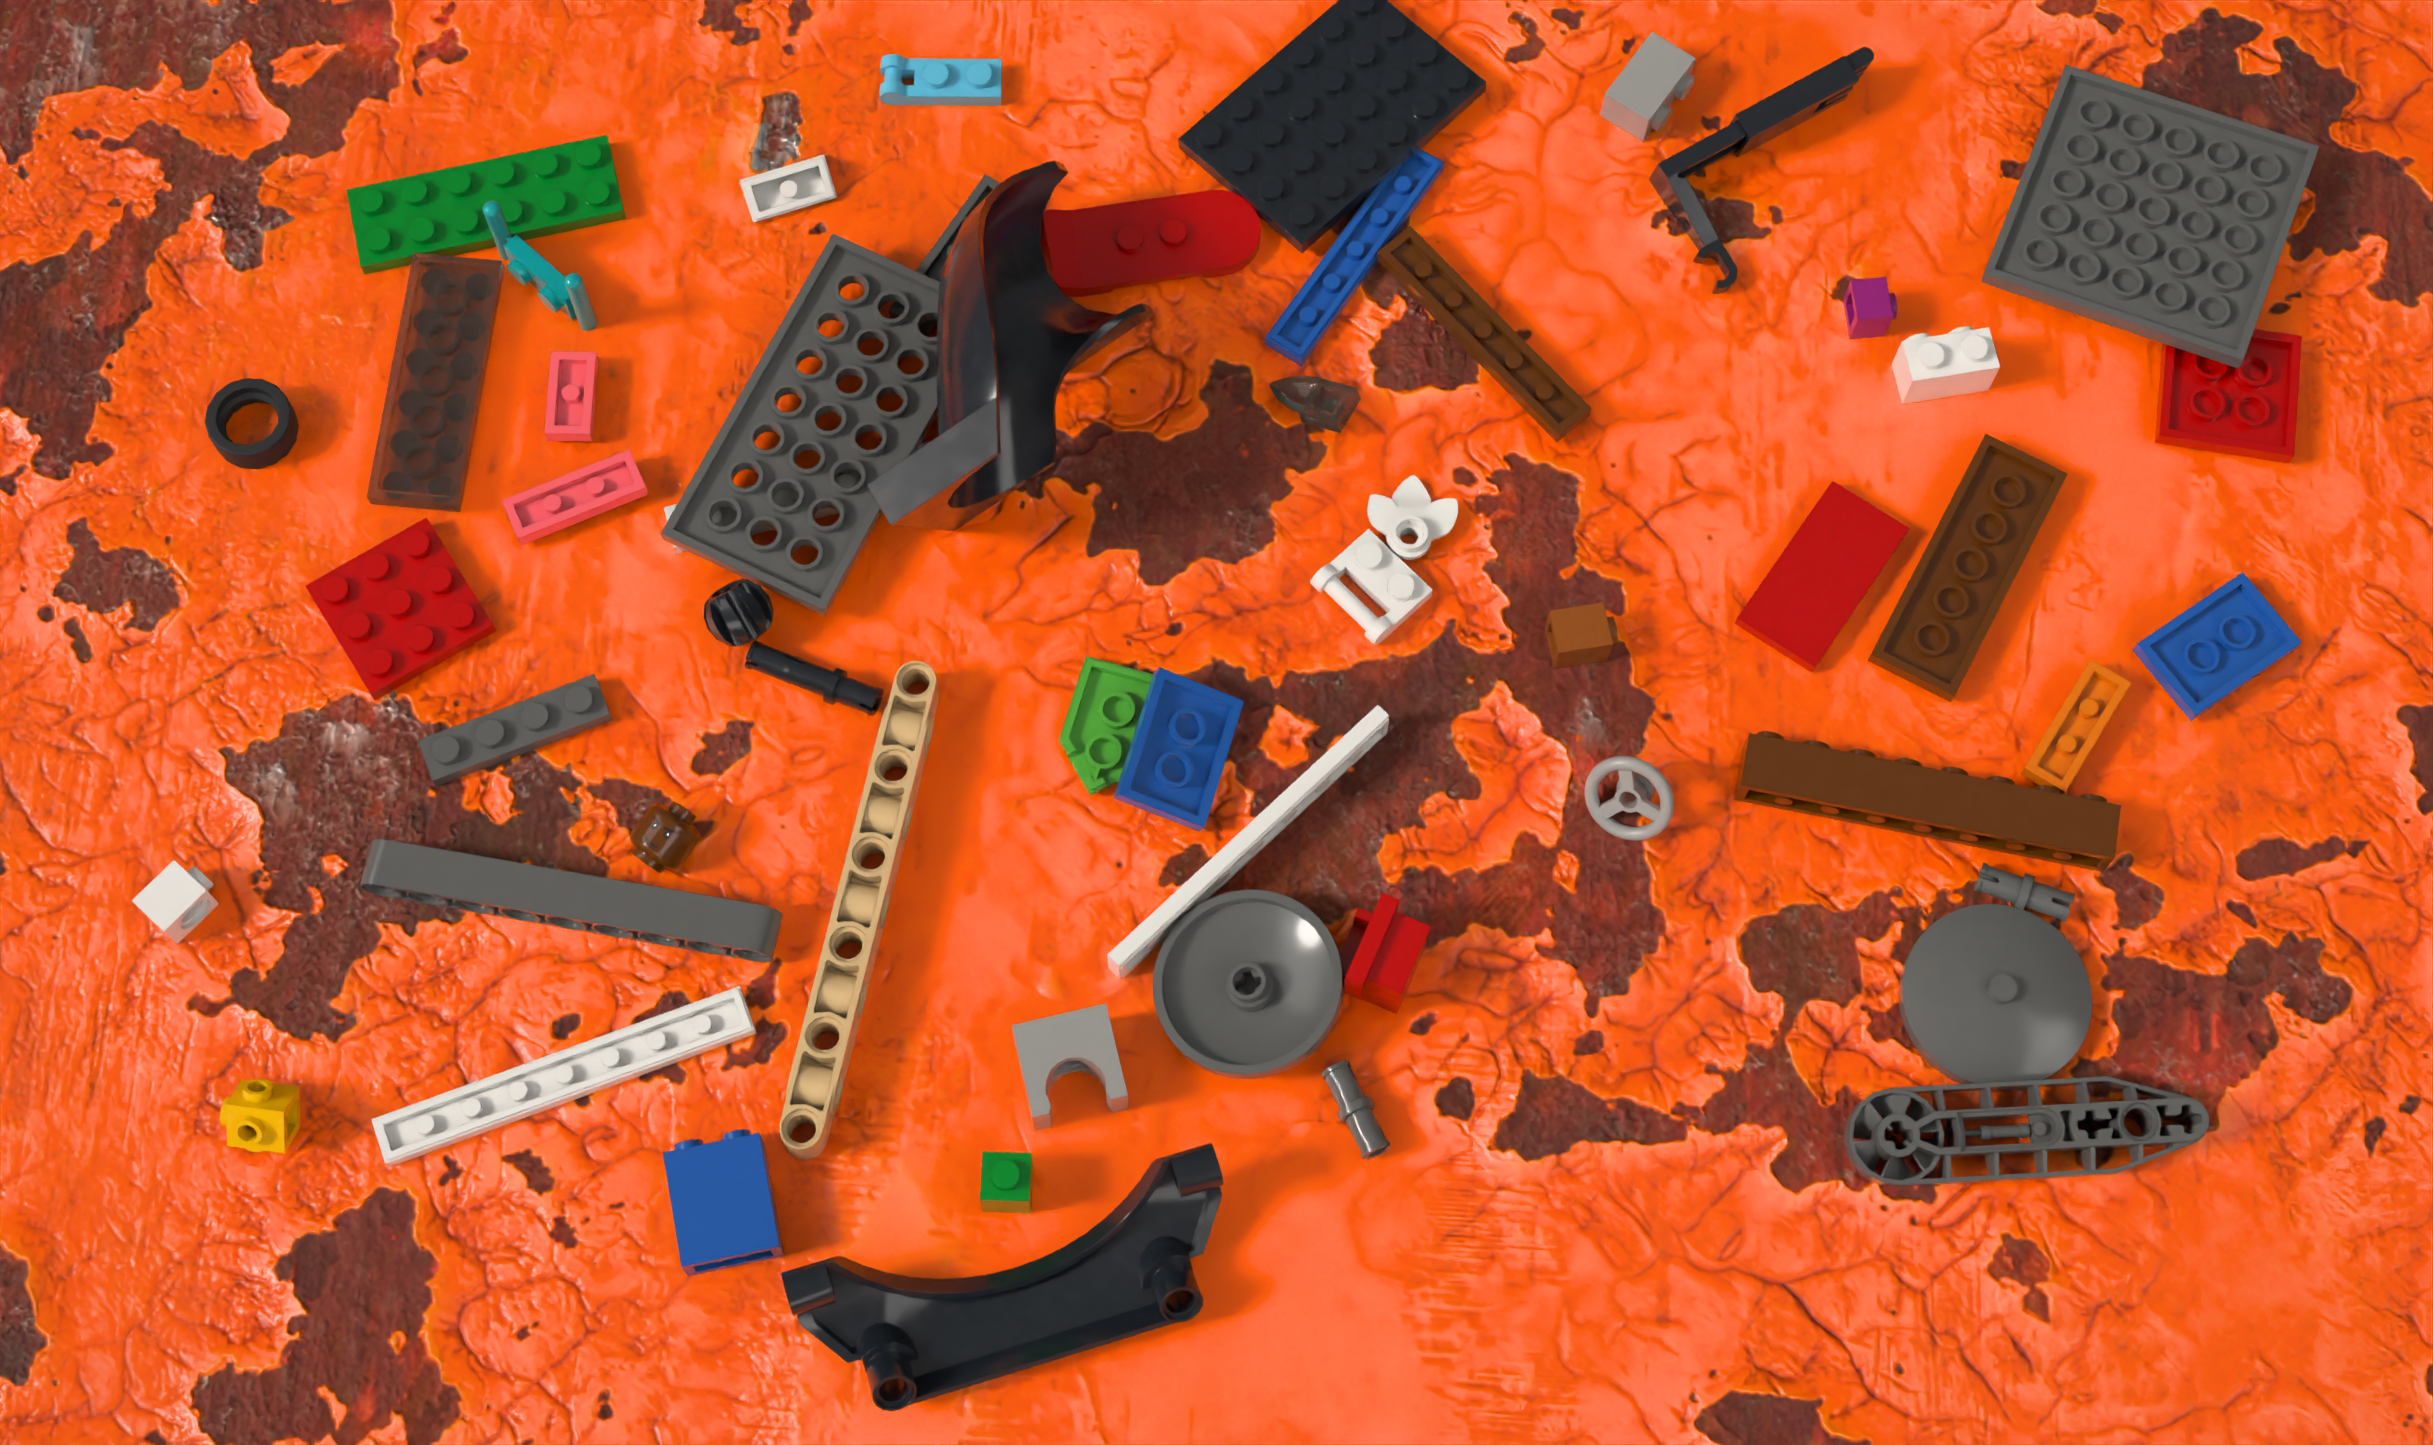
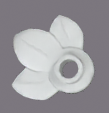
[1367,475,1458,560]

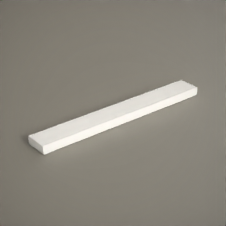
[1107,705,1389,979]
[371,986,757,1167]

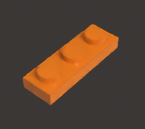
[2021,659,2131,794]

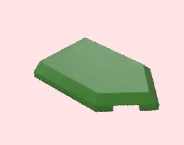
[1059,656,1153,796]

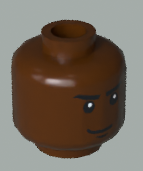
[630,800,701,873]

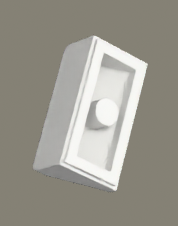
[739,155,837,223]

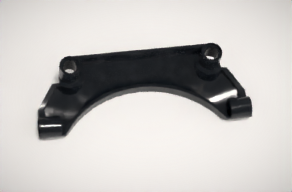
[781,1143,1224,1411]

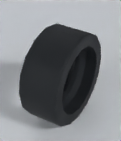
[205,378,299,469]

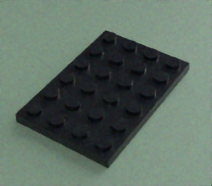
[1178,0,1486,253]

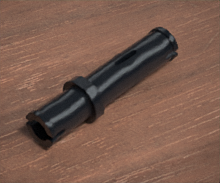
[745,640,884,717]

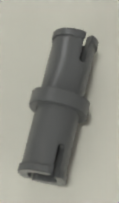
[1973,863,2075,922]
[1321,1060,1391,1160]

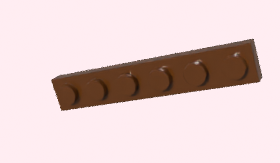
[1377,226,1592,442]

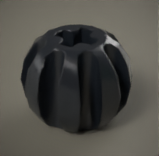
[704,579,774,647]

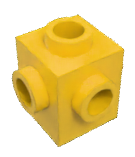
[220,1079,300,1153]

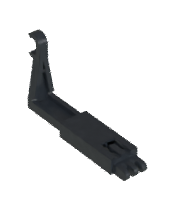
[1649,47,1874,294]

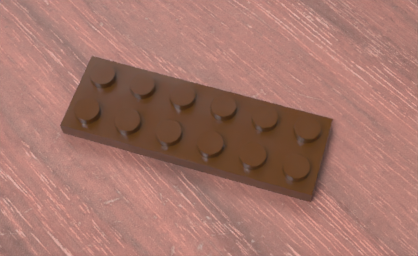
[1868,434,2068,702]

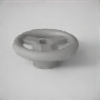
[1584,756,1675,841]

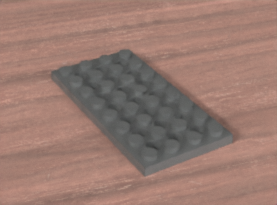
[661,234,940,616]

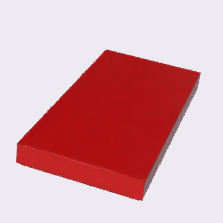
[1735,480,1910,673]

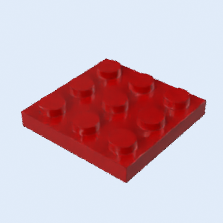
[2155,329,2302,463]
[305,517,496,701]

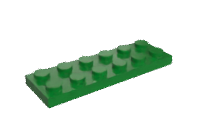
[346,135,626,275]

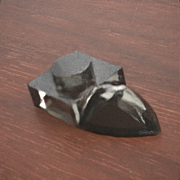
[1269,376,1361,433]

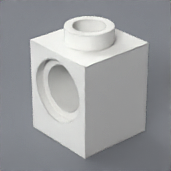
[132,860,219,944]

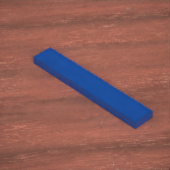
[1265,149,1445,367]

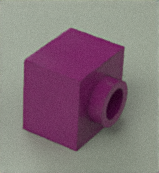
[1843,277,1897,339]

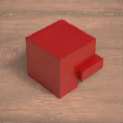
[1340,893,1431,1014]

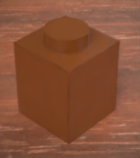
[1545,602,1618,669]

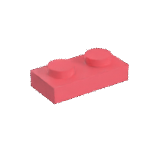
[544,351,599,441]

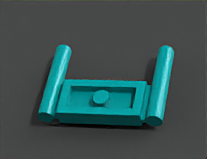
[483,201,597,331]

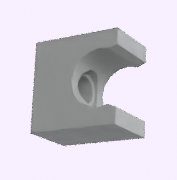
[1012,1004,1129,1131]

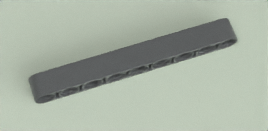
[360,839,783,963]

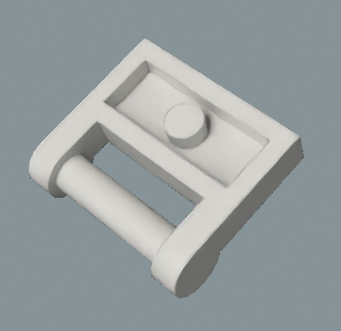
[1310,529,1433,646]

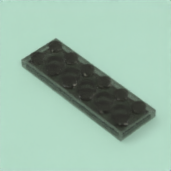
[367,253,505,512]

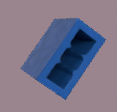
[663,1129,784,1276]

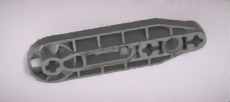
[1843,1076,2209,1187]

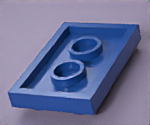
[2133,572,2302,721]
[1114,667,1244,832]

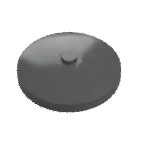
[1153,890,1345,1079]
[1898,904,2092,1092]

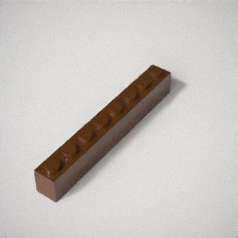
[1734,731,2121,872]

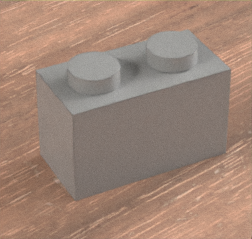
[1600,32,1696,142]

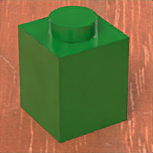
[980,1151,1034,1214]

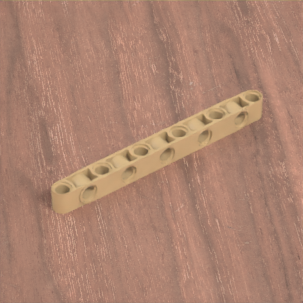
[779,661,939,1160]

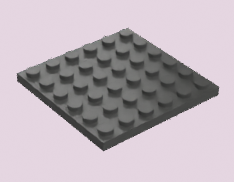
[1981,65,2319,369]

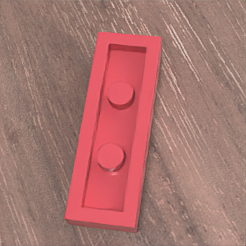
[501,449,648,546]

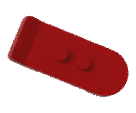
[1040,190,1261,297]

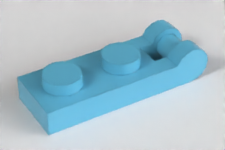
[879,54,1002,106]

